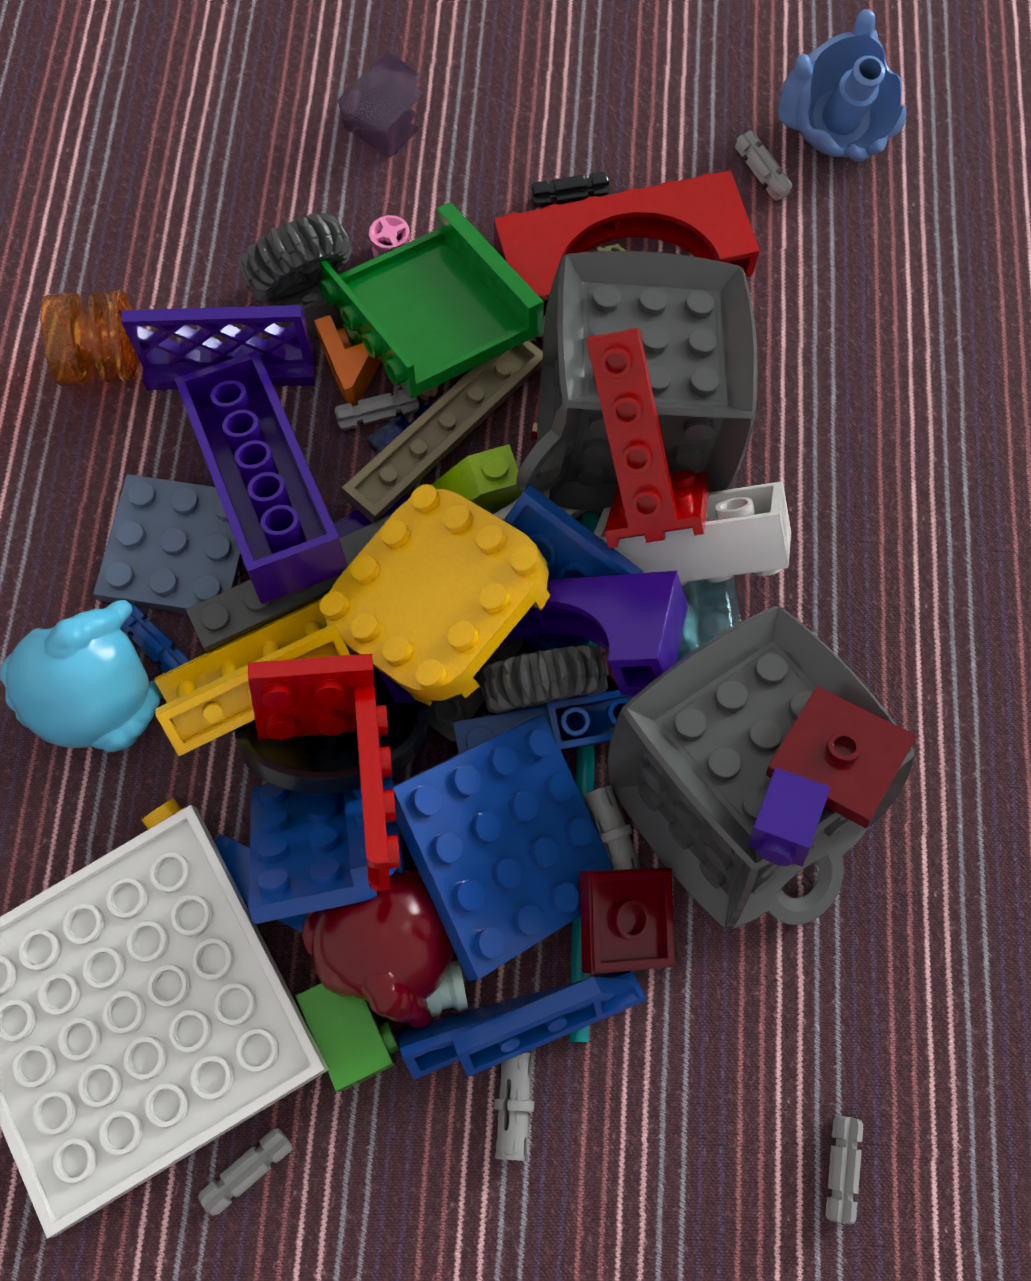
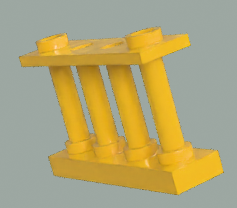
[154,598,350,756]

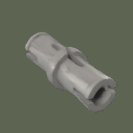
[583,785,641,869]
[494,1053,535,1161]

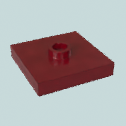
[766,686,917,829]
[580,867,675,974]

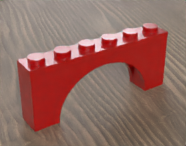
[494,170,760,316]

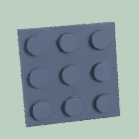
[93,474,243,614]

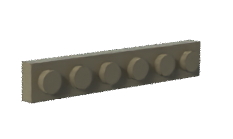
[341,340,543,523]

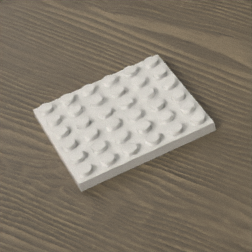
[0,805,329,1239]

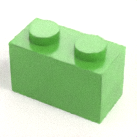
[296,983,400,1092]

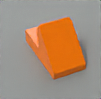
[314,315,380,406]

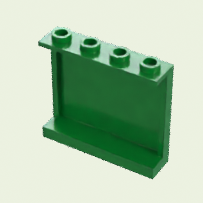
[319,202,544,399]

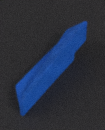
[397,971,646,1080]

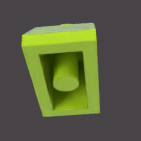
[431,444,523,514]

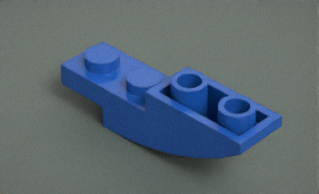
[453,690,637,754]

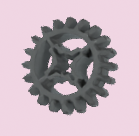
[239,213,352,302]
[480,645,609,714]

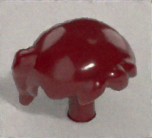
[302,867,455,1029]

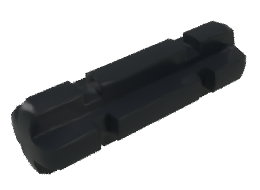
[531,172,610,207]

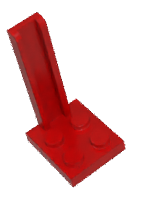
[586,327,709,549]
[248,654,400,891]

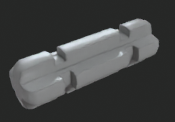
[735,131,792,201]
[335,389,419,431]
[825,1116,863,1225]
[198,1128,292,1216]

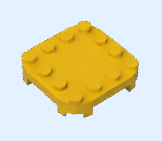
[319,484,550,706]

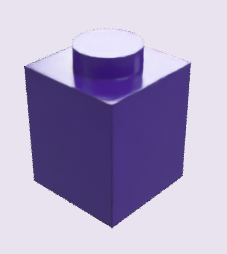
[748,767,831,867]

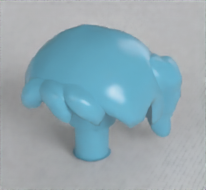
[0,600,163,752]

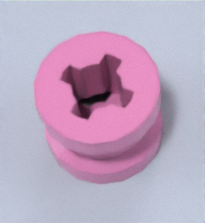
[369,215,411,258]

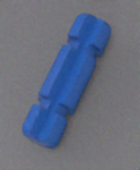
[121,605,191,672]

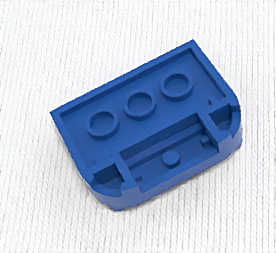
[248,777,405,924]

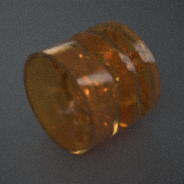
[40,288,139,386]

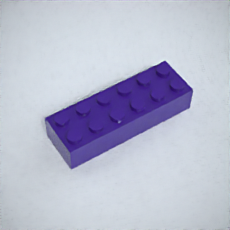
[174,350,348,604]

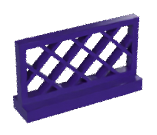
[121,305,315,390]

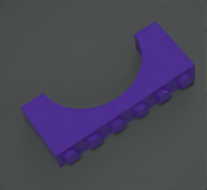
[378,571,688,703]

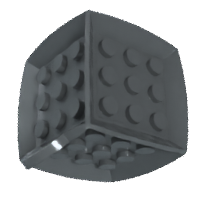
[516,251,758,513]
[608,606,914,930]

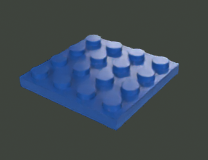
[386,714,613,981]

